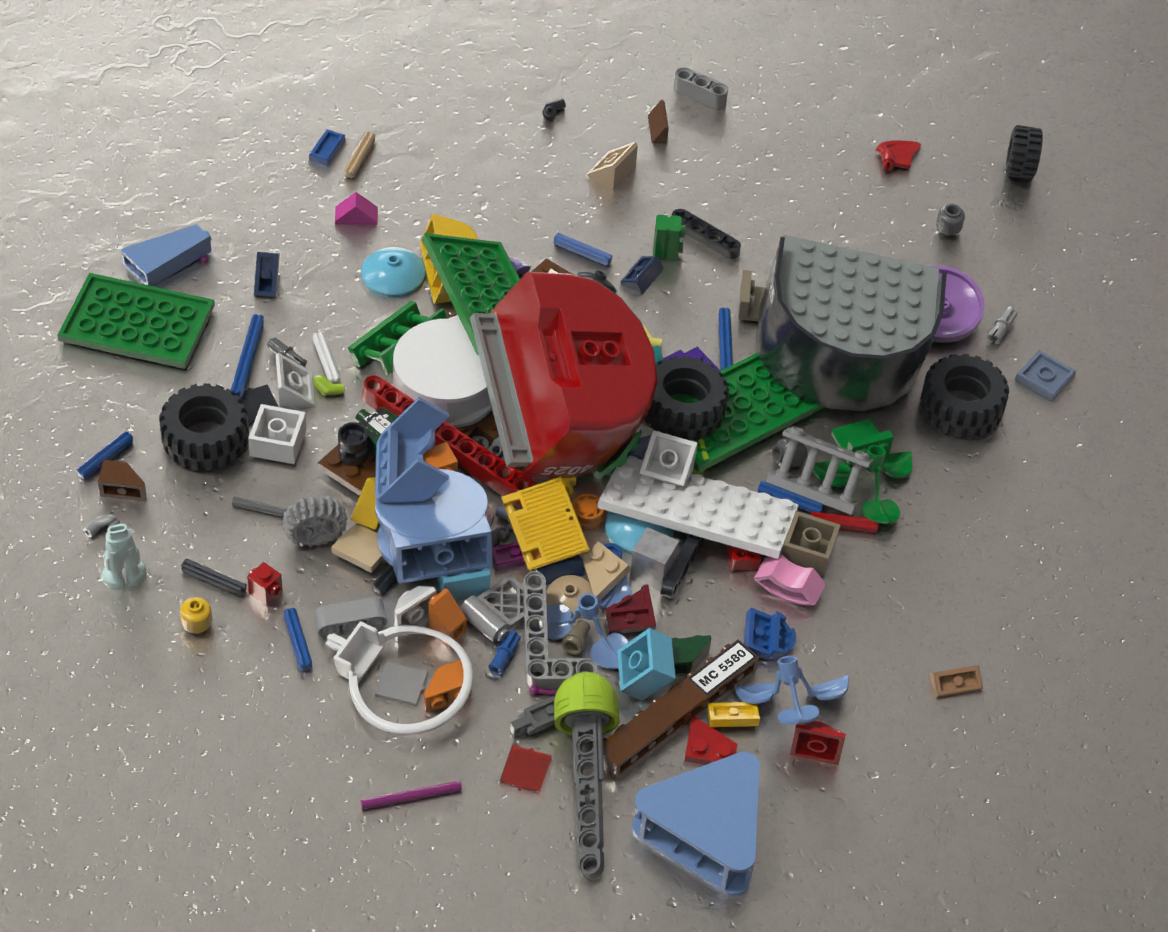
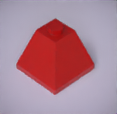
[790,721,846,765]

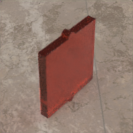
[499,745,552,794]

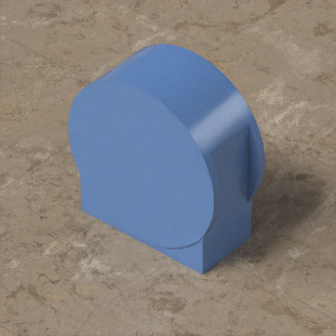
[375,469,492,584]

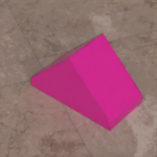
[335,192,378,225]

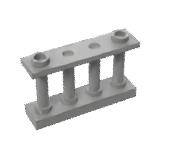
[766,426,874,515]

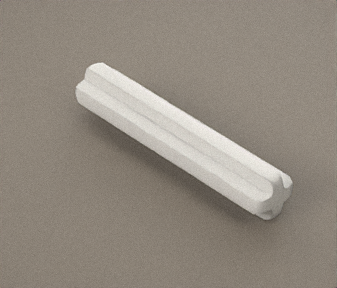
[313,332,341,384]

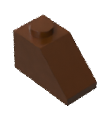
[97,460,147,501]

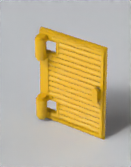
[501,477,590,571]

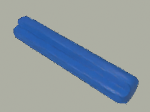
[553,233,612,266]
[77,431,134,479]
[757,481,824,512]
[284,608,312,671]

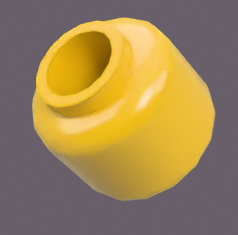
[180,597,213,633]

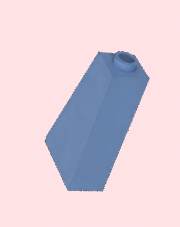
[121,224,212,286]

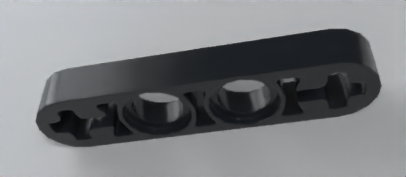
[672,209,741,259]
[660,534,705,599]

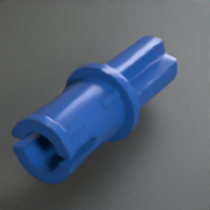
[488,630,521,675]

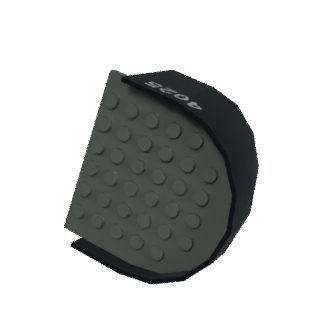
[756,235,947,411]

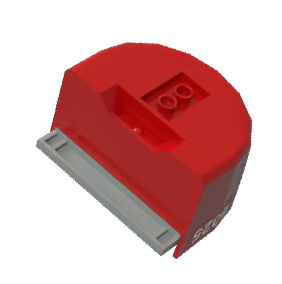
[470,272,658,479]

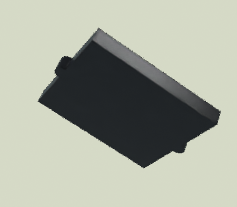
[241,384,279,425]

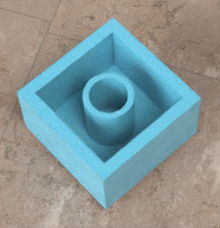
[617,628,675,701]

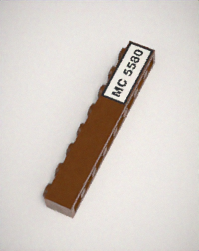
[603,639,759,780]

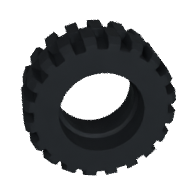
[920,353,1009,438]
[644,356,729,441]
[159,383,249,471]

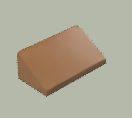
[929,665,983,697]

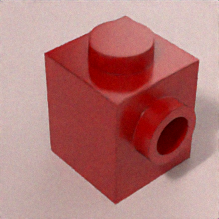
[247,562,283,606]

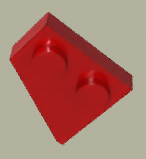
[684,716,738,765]

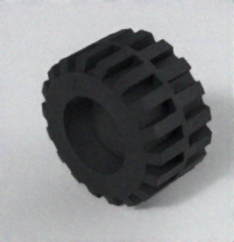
[1006,125,1043,180]

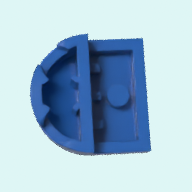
[744,608,796,660]

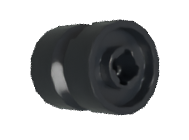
[338,422,368,466]

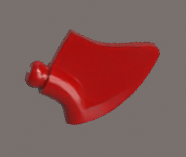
[875,140,921,171]

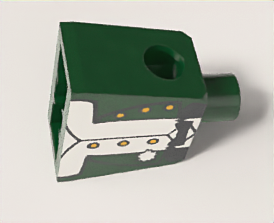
[355,408,399,459]

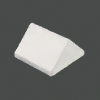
[276,353,315,409]
[639,430,698,487]

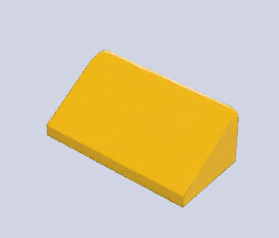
[350,477,379,530]

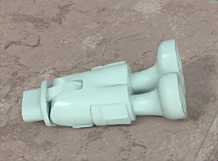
[101,524,146,590]

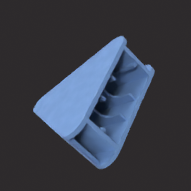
[632,752,760,896]

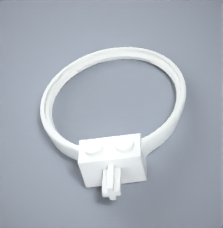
[325,621,473,735]

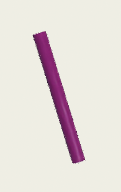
[360,780,462,810]

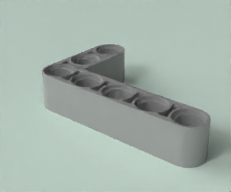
[523,571,598,689]

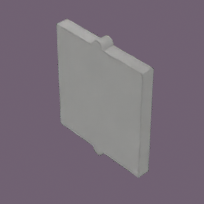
[375,662,428,706]

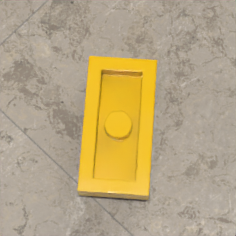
[707,702,760,727]

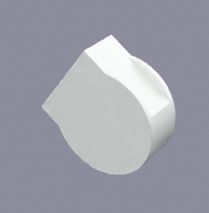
[393,315,492,428]

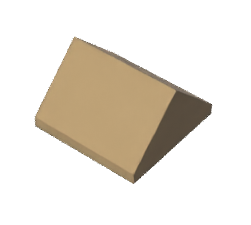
[587,142,638,189]

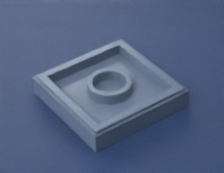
[1015,350,1076,401]

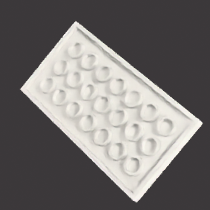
[597,456,799,559]

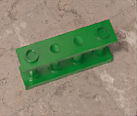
[347,301,448,375]

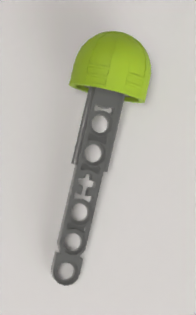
[554,672,620,879]

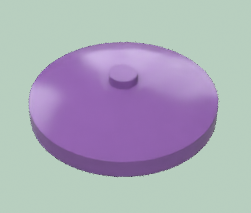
[930,265,985,342]

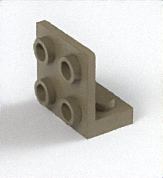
[738,270,765,321]

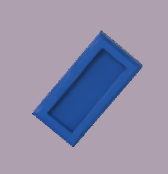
[309,129,345,166]

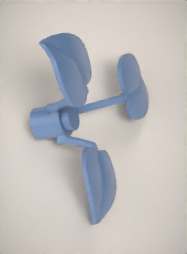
[533,576,632,669]
[735,656,849,725]

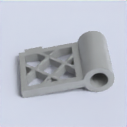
[460,575,540,643]

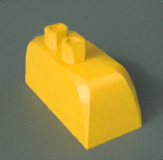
[420,213,478,304]

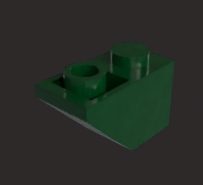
[672,635,711,677]

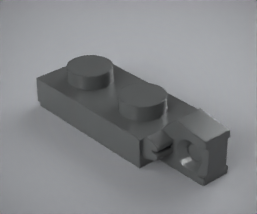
[509,696,555,738]

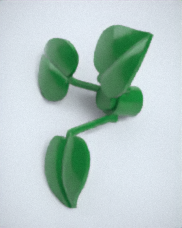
[813,445,913,524]

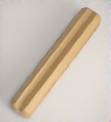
[344,132,375,179]

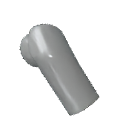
[83,514,120,538]

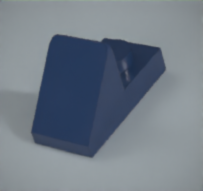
[254,251,280,297]

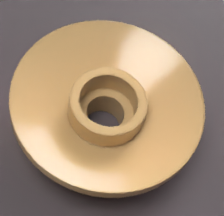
[547,575,593,617]

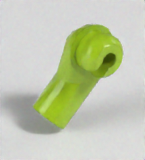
[313,375,344,396]

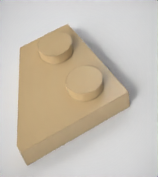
[582,541,631,601]

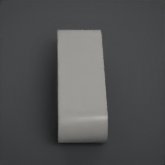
[674,67,728,110]
[314,597,387,638]

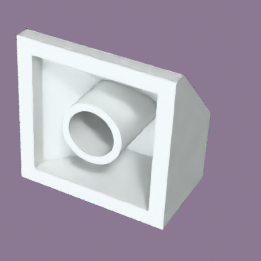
[394,586,436,643]

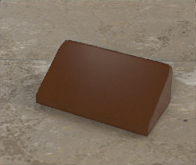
[648,100,669,143]

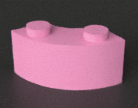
[754,555,826,605]

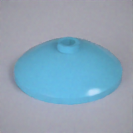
[361,247,426,297]
[605,511,674,554]

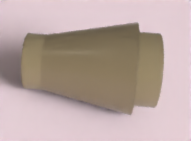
[562,620,591,655]

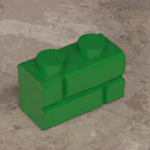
[652,214,685,261]

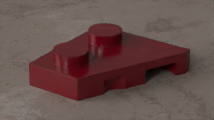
[604,584,656,635]

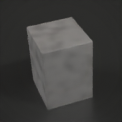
[630,527,679,591]

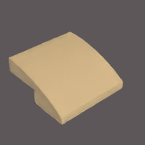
[331,524,386,573]

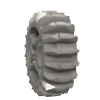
[283,495,347,547]

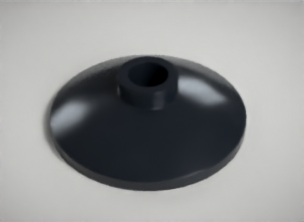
[577,270,617,294]

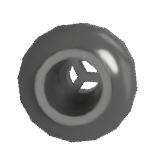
[936,204,965,235]
[772,438,807,468]

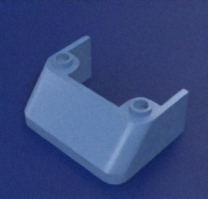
[375,397,449,503]

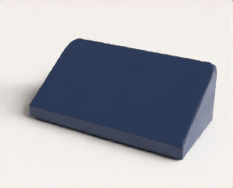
[620,256,663,294]
[534,555,585,585]

